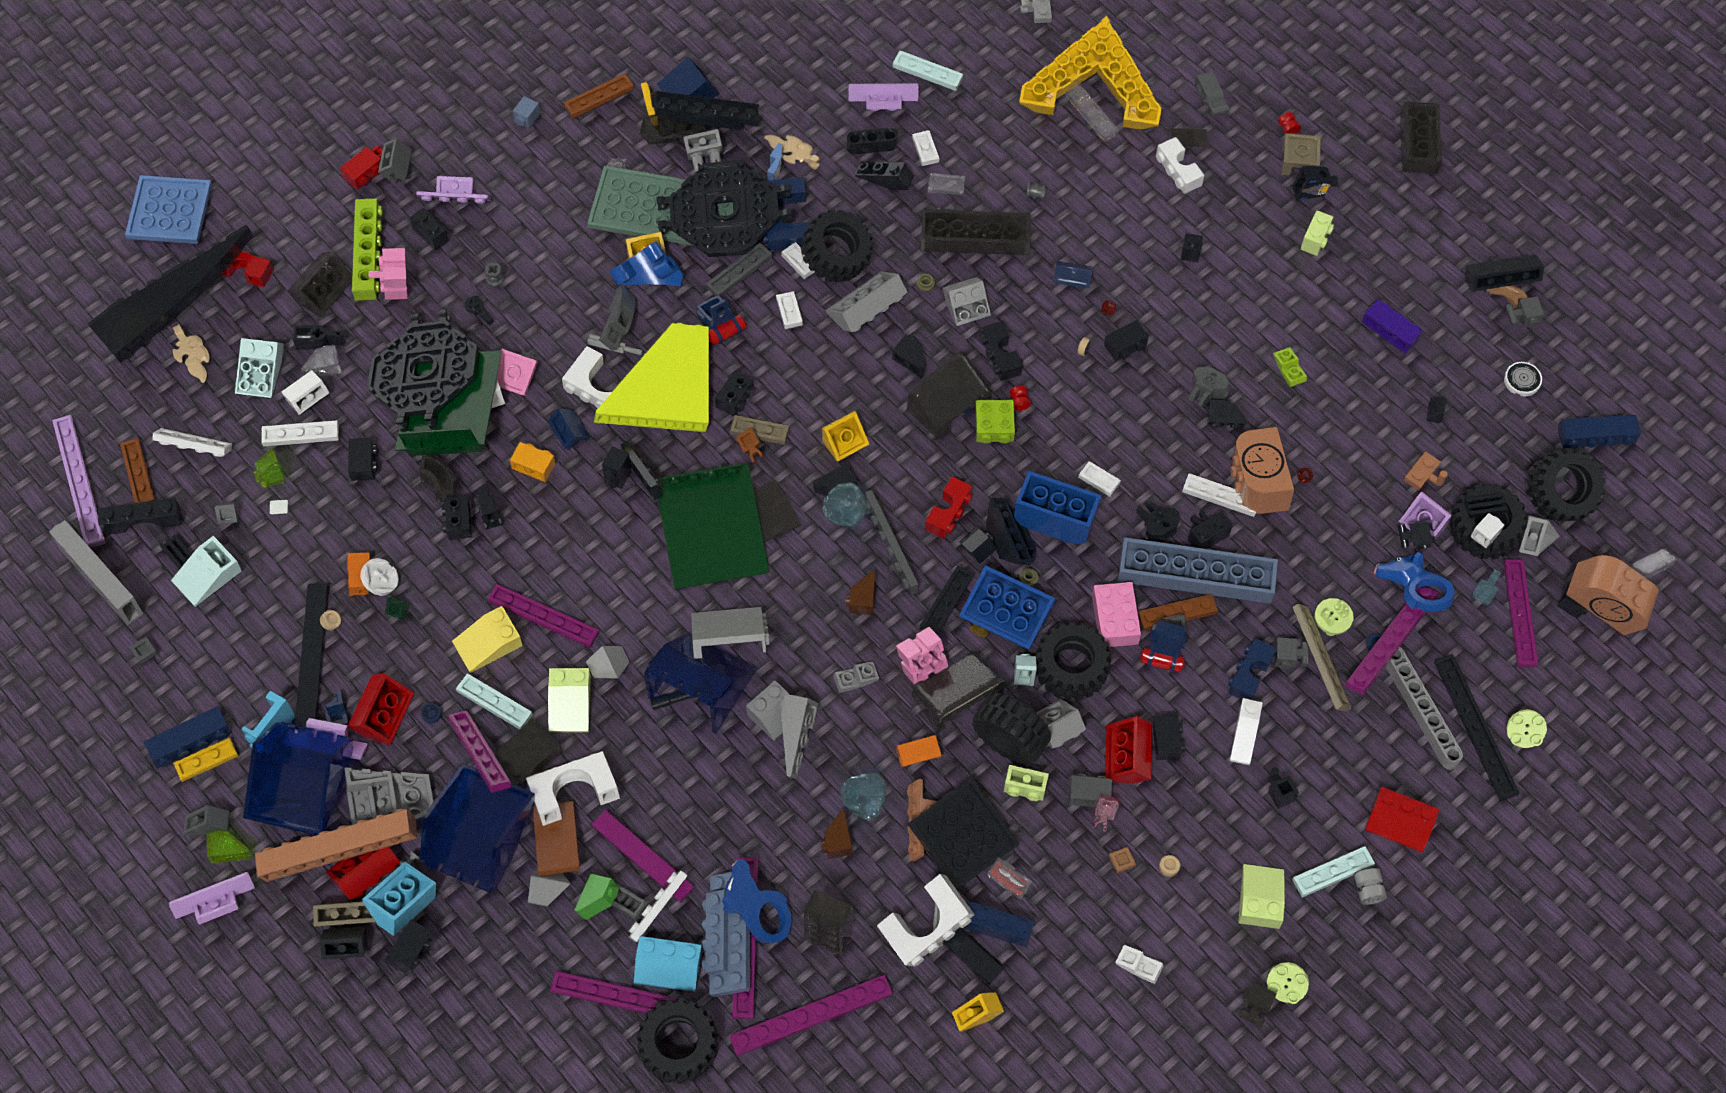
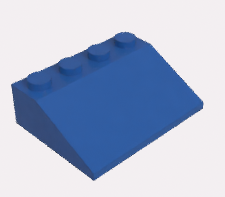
[959,565,1055,650]

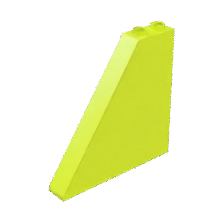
[594,323,709,432]

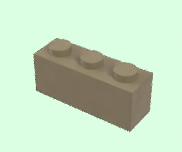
[313,902,376,927]

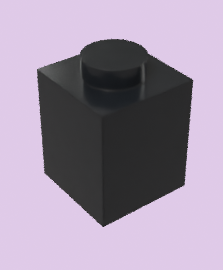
[1180,233,1203,263]

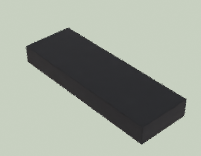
[944,928,1004,985]

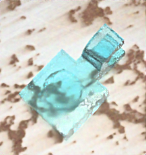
[1471,569,1501,606]

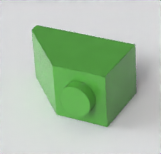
[574,874,619,920]

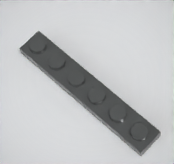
[863,490,918,595]

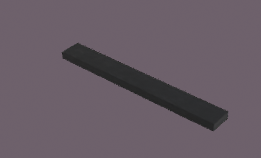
[294,583,328,730]
[1434,654,1520,801]

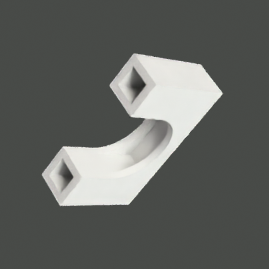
[562,346,612,408]
[526,751,620,826]
[877,874,975,967]

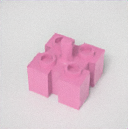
[369,248,407,300]
[896,627,949,686]

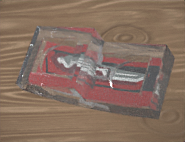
[987,857,1032,900]

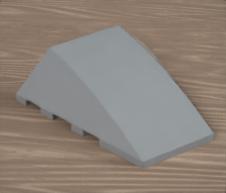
[344,767,435,825]

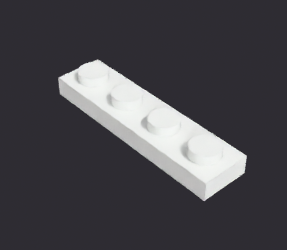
[262,420,339,446]
[153,428,232,457]
[1182,473,1256,517]
[629,871,688,942]

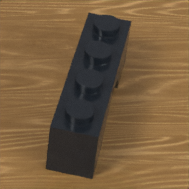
[98,498,181,535]

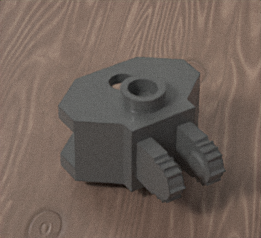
[1188,367,1229,407]

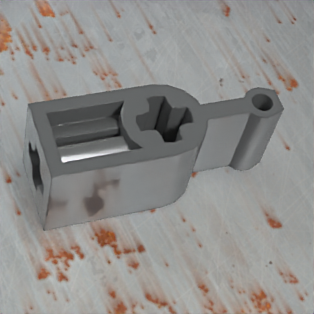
[1195,71,1230,116]

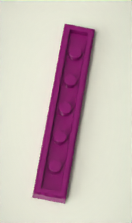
[1503,559,1538,667]
[487,584,600,648]
[448,710,511,793]
[591,810,694,903]
[550,971,677,1014]

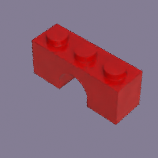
[222,252,274,288]
[925,477,973,539]

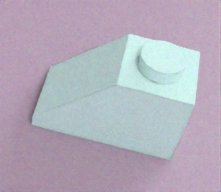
[1014,654,1036,686]

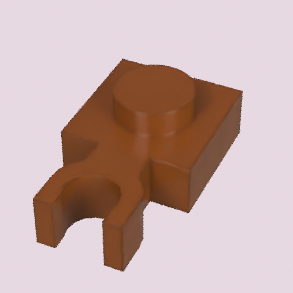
[735,427,765,463]

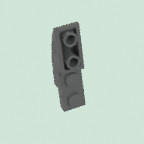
[599,285,635,351]

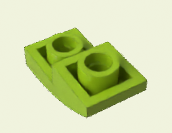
[1273,347,1307,387]

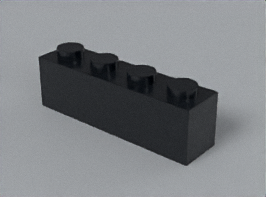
[1465,254,1544,292]

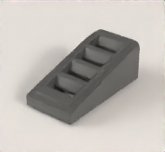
[612,883,649,923]

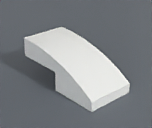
[1115,945,1164,984]

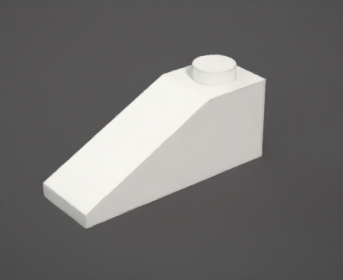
[1230,698,1262,765]

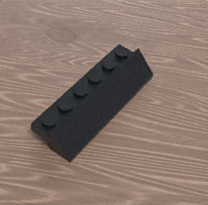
[650,91,760,130]

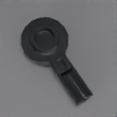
[465,296,494,325]

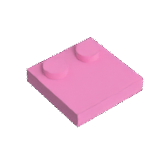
[497,349,538,396]

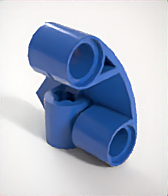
[609,241,684,286]

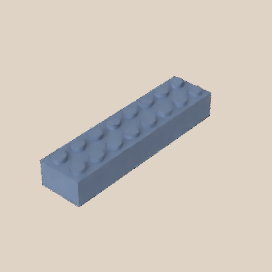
[1117,537,1278,604]

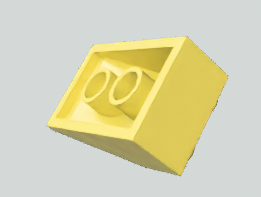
[452,606,522,673]

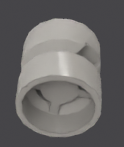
[1354,868,1387,905]

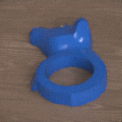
[1373,552,1454,612]
[722,859,791,944]

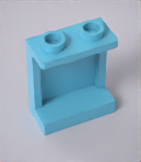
[241,691,295,754]

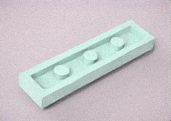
[893,51,963,91]
[456,673,533,730]
[1292,846,1375,897]

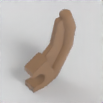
[1486,286,1528,308]

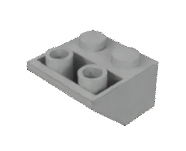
[943,277,991,326]

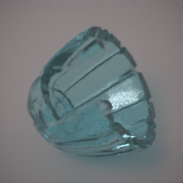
[822,482,866,527]
[840,772,886,820]

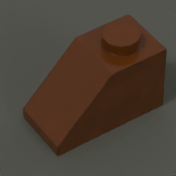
[846,572,875,615]
[821,810,852,859]

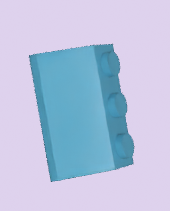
[363,862,436,936]
[634,936,703,992]

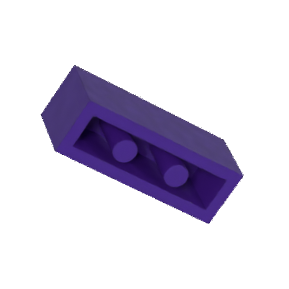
[1362,299,1422,354]

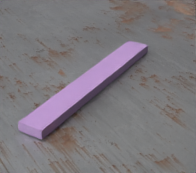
[52,415,106,548]

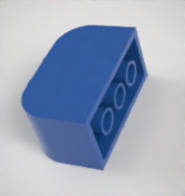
[1014,471,1101,544]

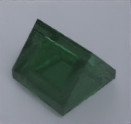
[385,596,410,620]

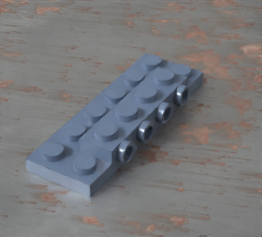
[702,872,750,997]

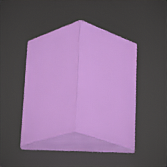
[1399,492,1452,539]

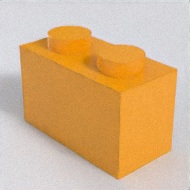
[510,442,556,482]

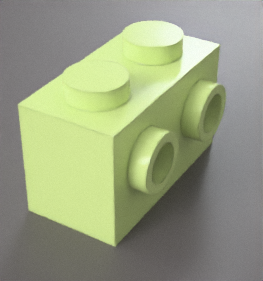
[1301,211,1334,256]
[1004,765,1049,801]

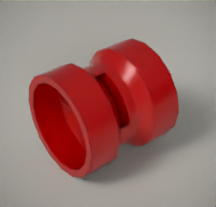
[1278,112,1302,134]
[1009,385,1031,411]

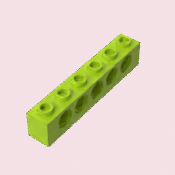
[352,199,383,301]

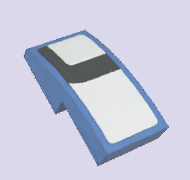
[767,143,782,180]

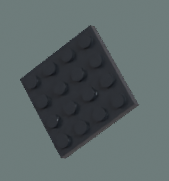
[907,779,1020,890]

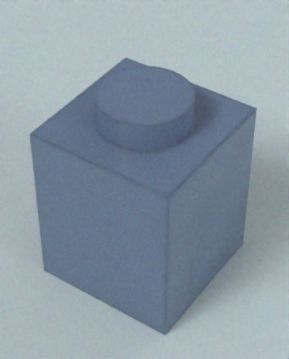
[513,96,541,129]

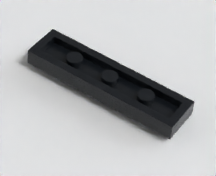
[620,441,662,501]
[919,565,974,636]

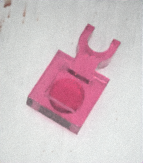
[1093,794,1120,832]

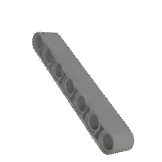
[1385,647,1463,770]

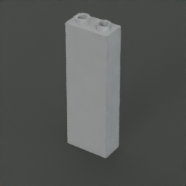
[49,520,143,626]

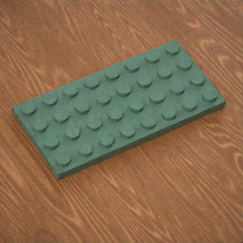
[587,166,733,246]

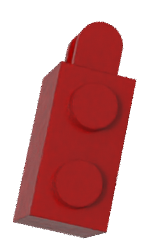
[340,145,383,190]

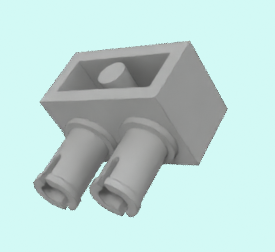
[683,129,723,173]

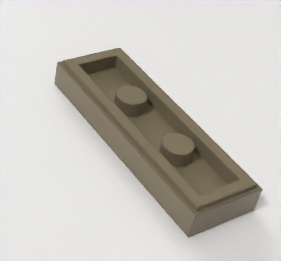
[730,415,789,445]

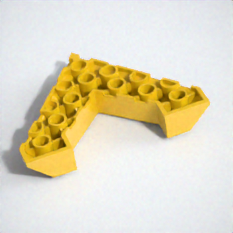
[1019,16,1161,130]

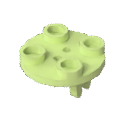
[1314,598,1353,636]
[1506,709,1547,748]
[1267,962,1309,1004]

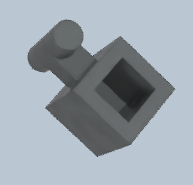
[1505,297,1544,327]
[1274,637,1309,669]

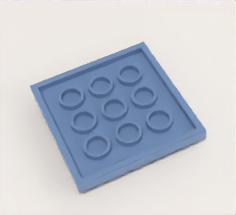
[125,175,212,244]

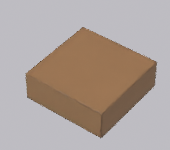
[1109,847,1136,874]

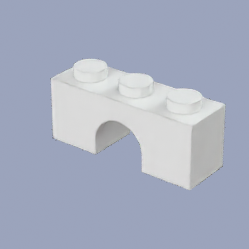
[1156,137,1204,194]

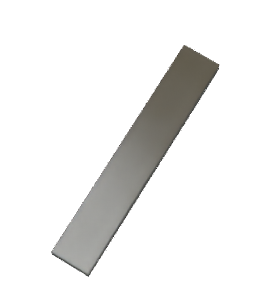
[1292,604,1351,712]

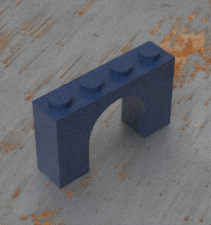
[763,177,810,250]

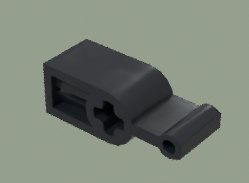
[293,325,345,350]

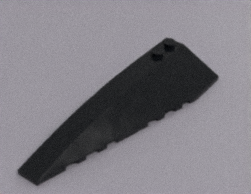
[88,225,254,363]

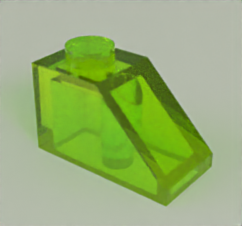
[253,448,285,488]
[207,830,252,864]

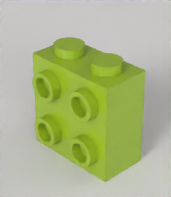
[975,400,1015,443]

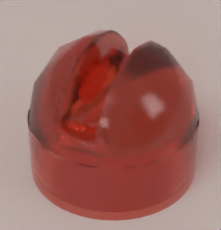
[1101,300,1116,316]
[1297,468,1314,483]

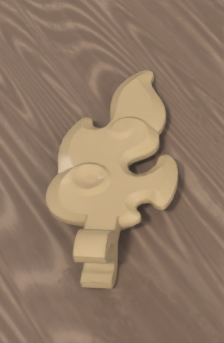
[764,135,820,170]
[173,325,210,383]

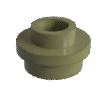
[917,274,935,291]
[1019,568,1038,587]

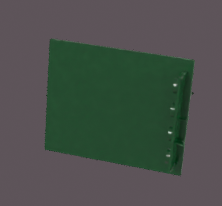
[395,350,502,456]
[658,463,769,590]

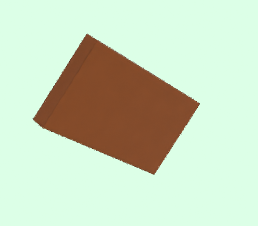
[533,801,580,876]

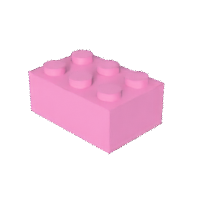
[1092,582,1141,647]

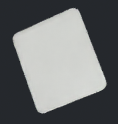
[270,500,288,514]

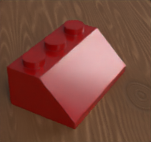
[347,673,414,745]
[1105,716,1152,784]
[1365,787,1439,853]
[325,847,400,901]

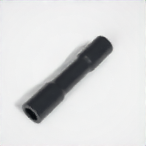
[650,683,710,710]

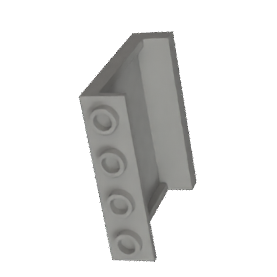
[691,607,769,659]

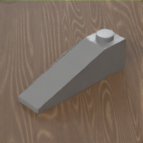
[780,694,819,779]

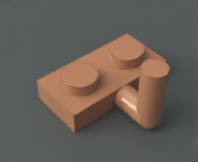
[1403,451,1448,491]

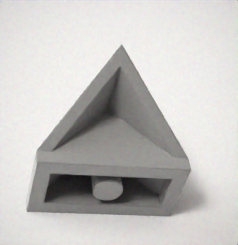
[1519,515,1560,556]
[586,646,630,679]
[528,867,571,907]

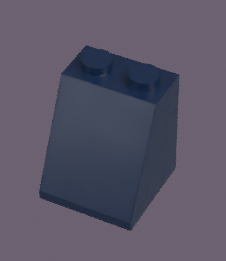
[657,57,720,98]

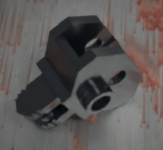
[1136,500,1180,543]

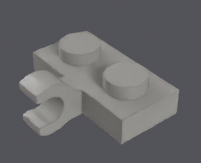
[1020,0,1052,23]

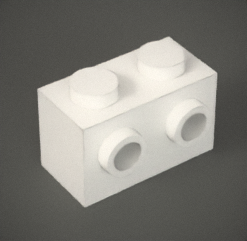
[282,370,329,415]

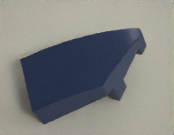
[325,690,349,726]

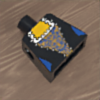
[1292,166,1338,201]

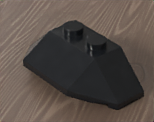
[986,498,1037,565]

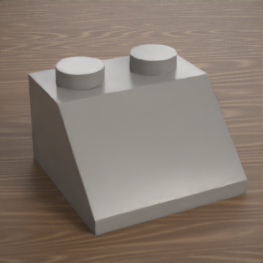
[746,680,789,741]
[1036,699,1086,749]

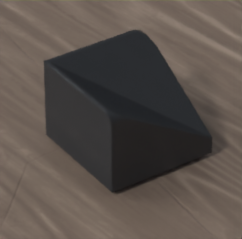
[1426,396,1446,423]

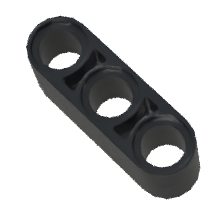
[847,128,898,154]

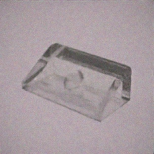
[1631,549,1677,579]

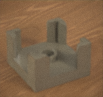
[1281,133,1321,175]

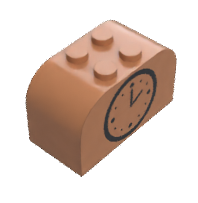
[1230,427,1294,514]
[1566,555,1659,635]

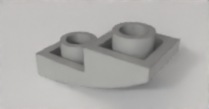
[833,661,879,693]

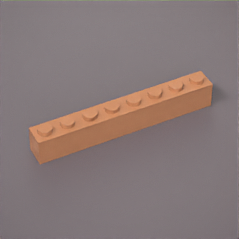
[255,809,418,882]

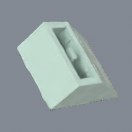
[235,338,284,398]
[171,536,241,607]

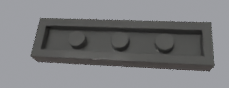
[706,243,772,297]

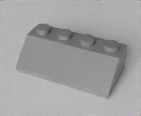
[825,271,908,332]

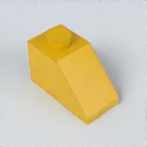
[952,993,1004,1032]

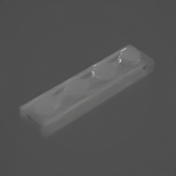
[1064,84,1119,142]

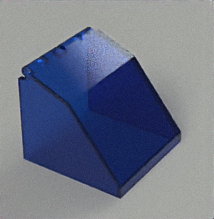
[644,633,756,734]
[243,722,354,835]
[420,763,535,893]

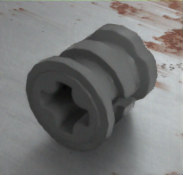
[1026,182,1046,200]
[485,263,504,287]

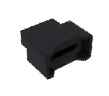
[476,486,502,530]

